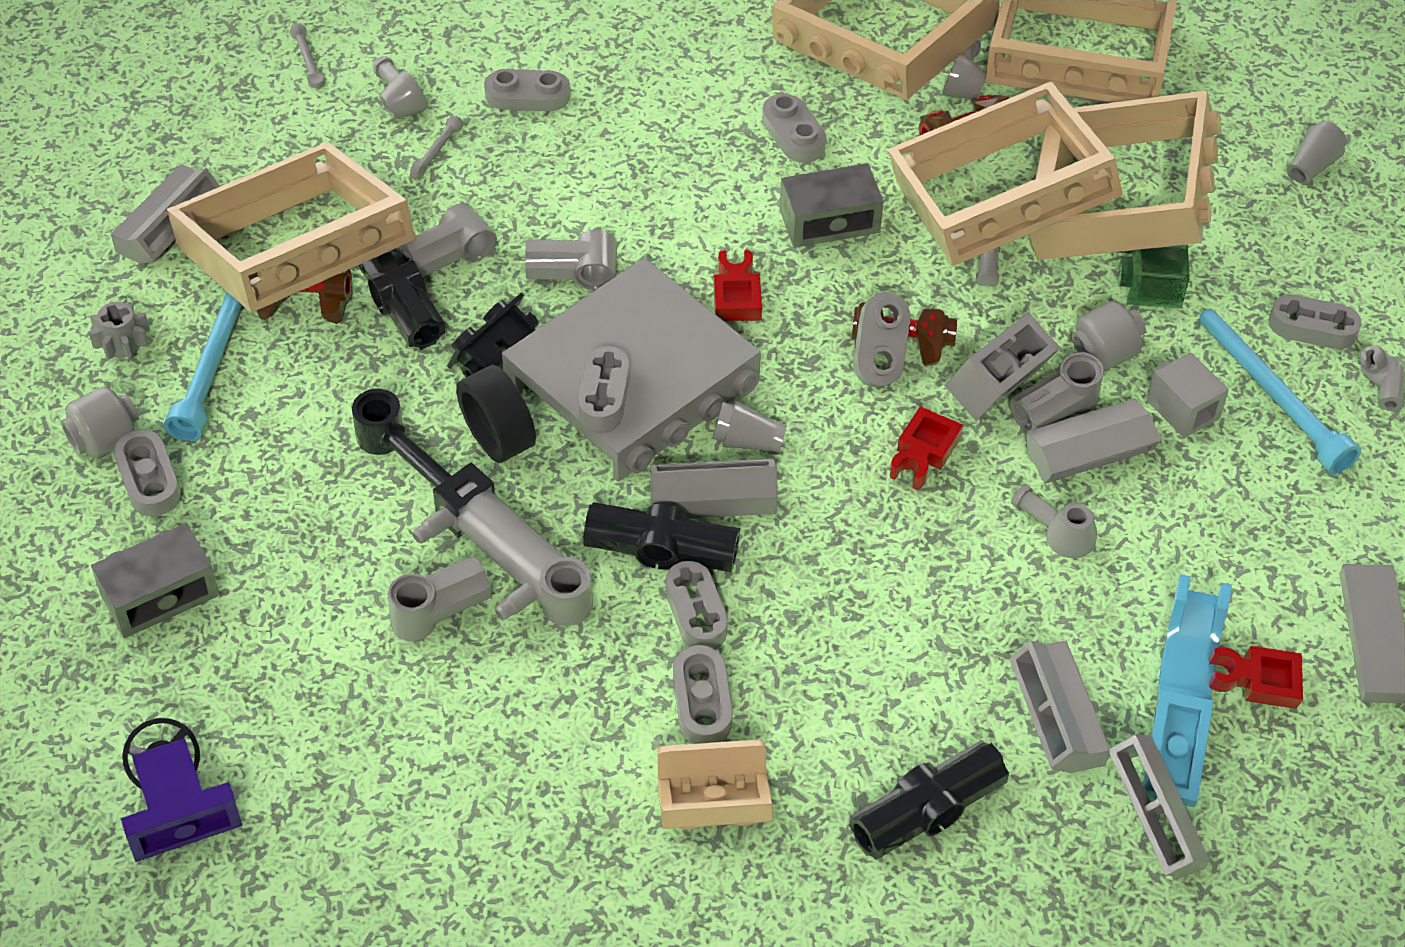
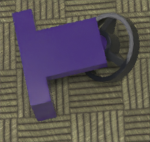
[120,718,243,863]

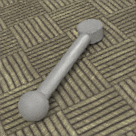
[290,23,325,89]
[410,116,463,180]

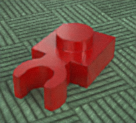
[713,250,762,321]
[890,406,964,490]
[1209,646,1303,709]

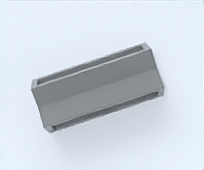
[111,164,221,264]
[1026,399,1162,484]
[650,459,777,518]
[1009,640,1110,773]
[1108,734,1210,880]

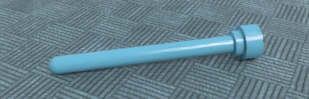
[164,292,242,441]
[1199,309,1361,475]

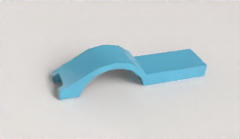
[1143,574,1232,808]

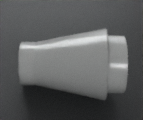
[1287,121,1347,185]
[712,401,787,453]

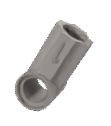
[399,203,497,277]
[525,230,618,290]
[1009,352,1104,432]
[388,557,492,641]

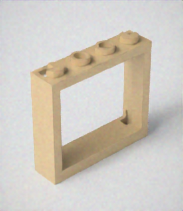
[771,0,999,100]
[985,0,1177,103]
[887,81,1123,266]
[1029,91,1221,260]
[167,142,416,313]

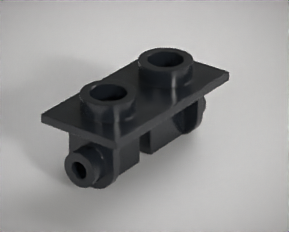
[446,293,539,377]

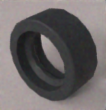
[456,364,536,463]

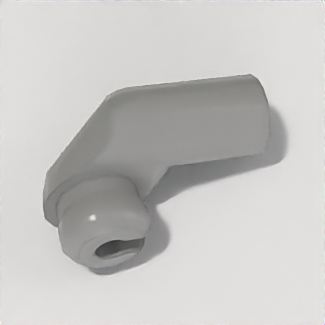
[1359,346,1405,412]

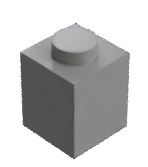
[1147,352,1229,438]

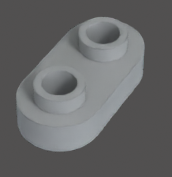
[484,69,571,111]
[762,93,826,163]
[853,292,910,387]
[114,429,181,516]
[673,645,733,744]

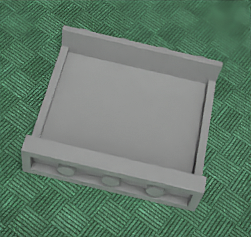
[502,257,761,482]

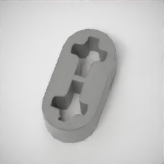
[1269,295,1362,349]
[578,346,629,433]
[666,561,728,649]

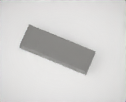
[1339,564,1405,704]

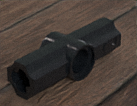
[358,248,446,350]
[583,502,740,572]
[849,740,1009,860]

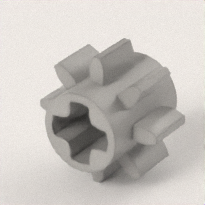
[88,302,150,360]

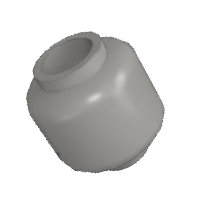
[1072,301,1146,370]
[60,387,139,459]

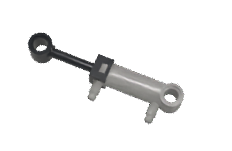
[351,388,593,626]

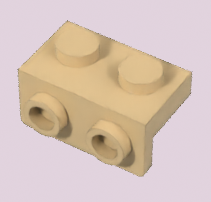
[657,740,772,830]

